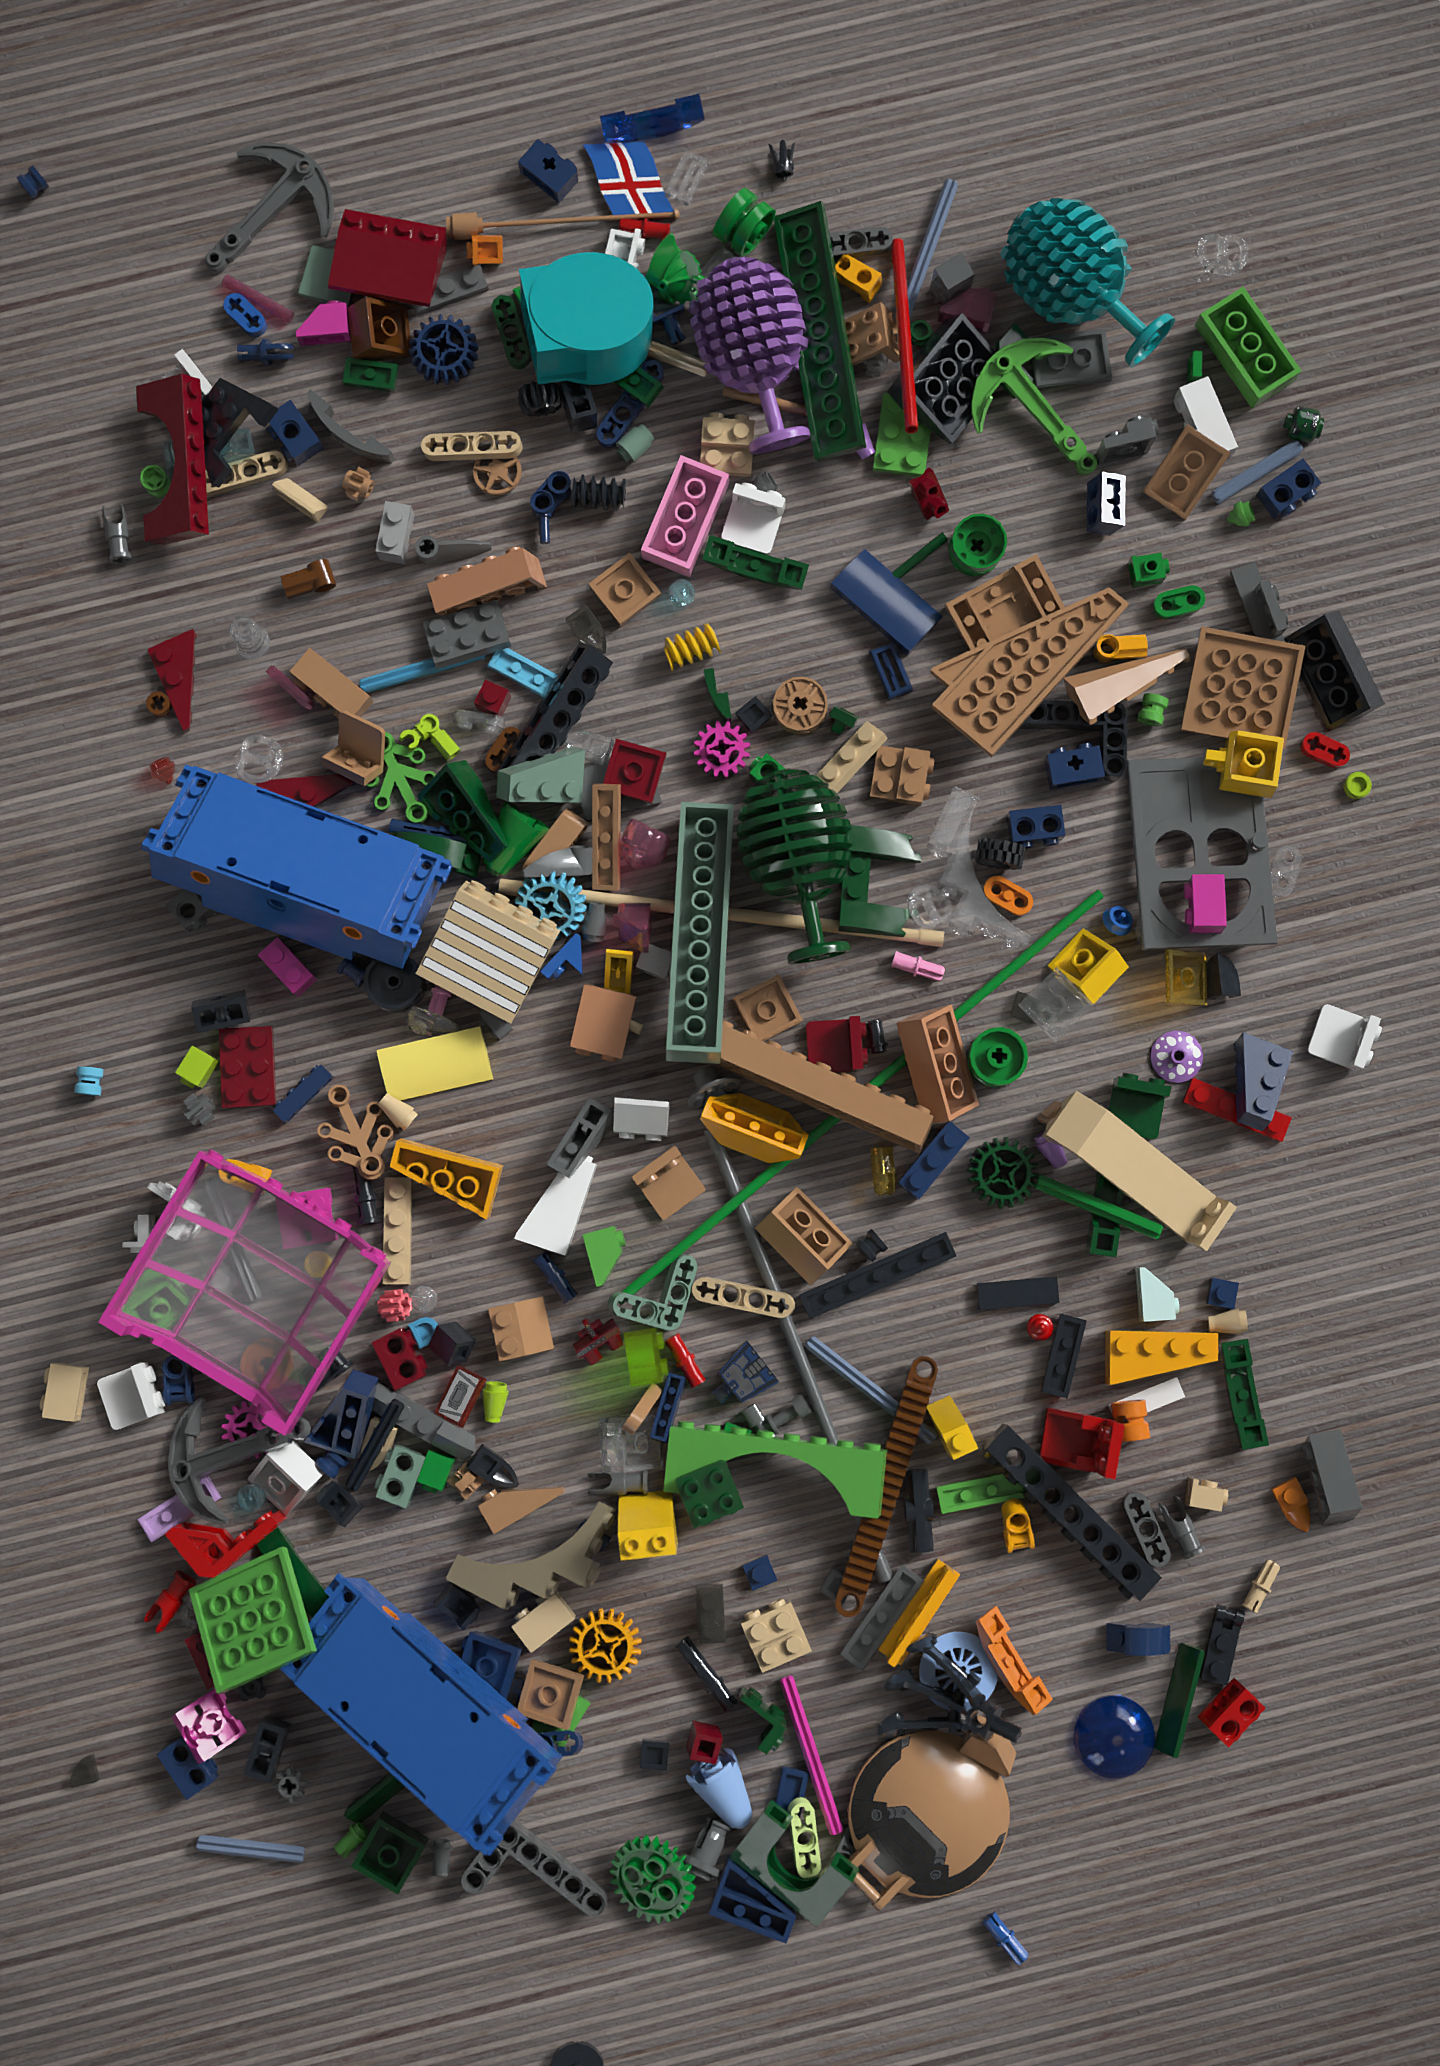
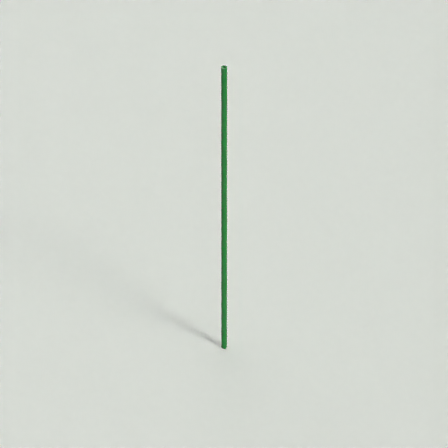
[618,889,1104,1305]

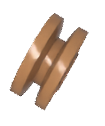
[773,677,828,735]

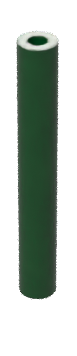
[892,532,948,579]

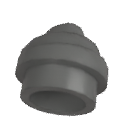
[753,471,778,492]

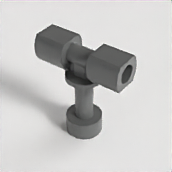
[741,1395,811,1458]

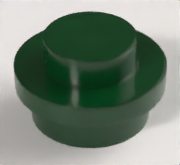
[910,320,933,346]

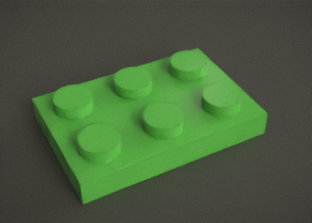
[873,393,931,477]

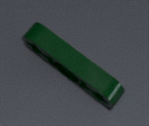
[492,295,531,370]

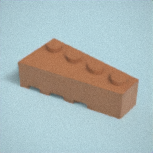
[427,547,547,616]

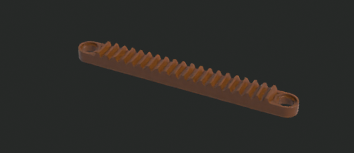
[835,1356,938,1617]

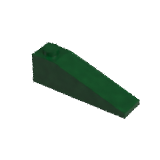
[417,760,509,863]

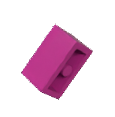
[1184,874,1227,933]
[258,937,318,997]

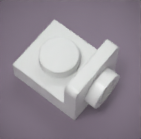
[122,1215,155,1253]

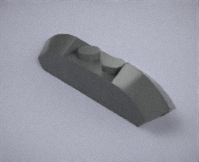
[372,1380,475,1460]

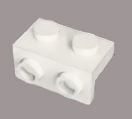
[605,229,645,270]

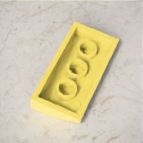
[376,1026,493,1101]

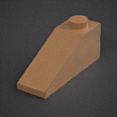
[478,1486,566,1534]

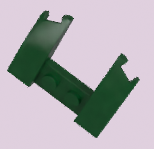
[838,825,921,937]

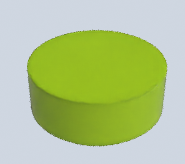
[1343,772,1372,799]

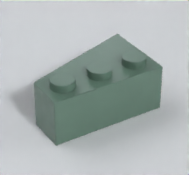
[496,746,585,802]

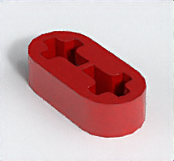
[1300,732,1350,769]

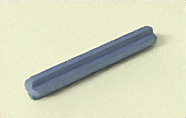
[1211,440,1303,504]
[196,1835,305,1863]

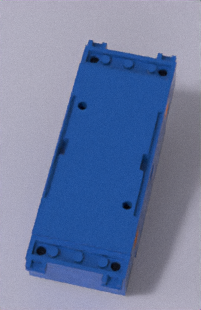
[140,764,452,969]
[280,1573,563,1856]

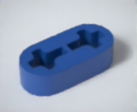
[223,293,267,337]

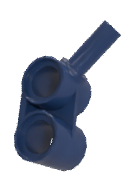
[530,471,572,545]

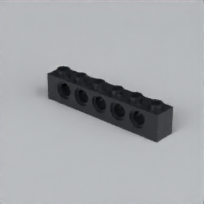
[495,642,613,775]

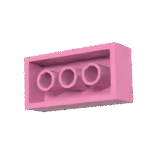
[641,455,729,578]

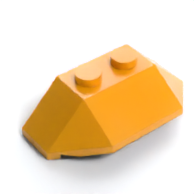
[700,1093,809,1163]

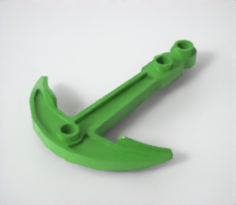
[971,338,1097,475]

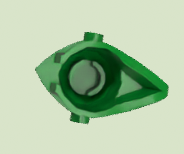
[645,233,706,305]

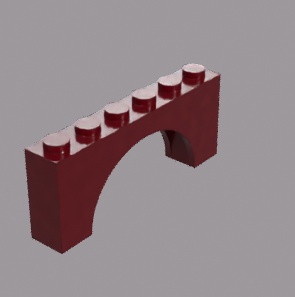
[136,373,209,545]

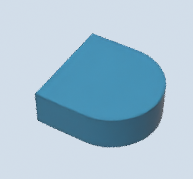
[408,1317,438,1349]

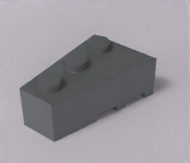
[1303,1429,1363,1526]

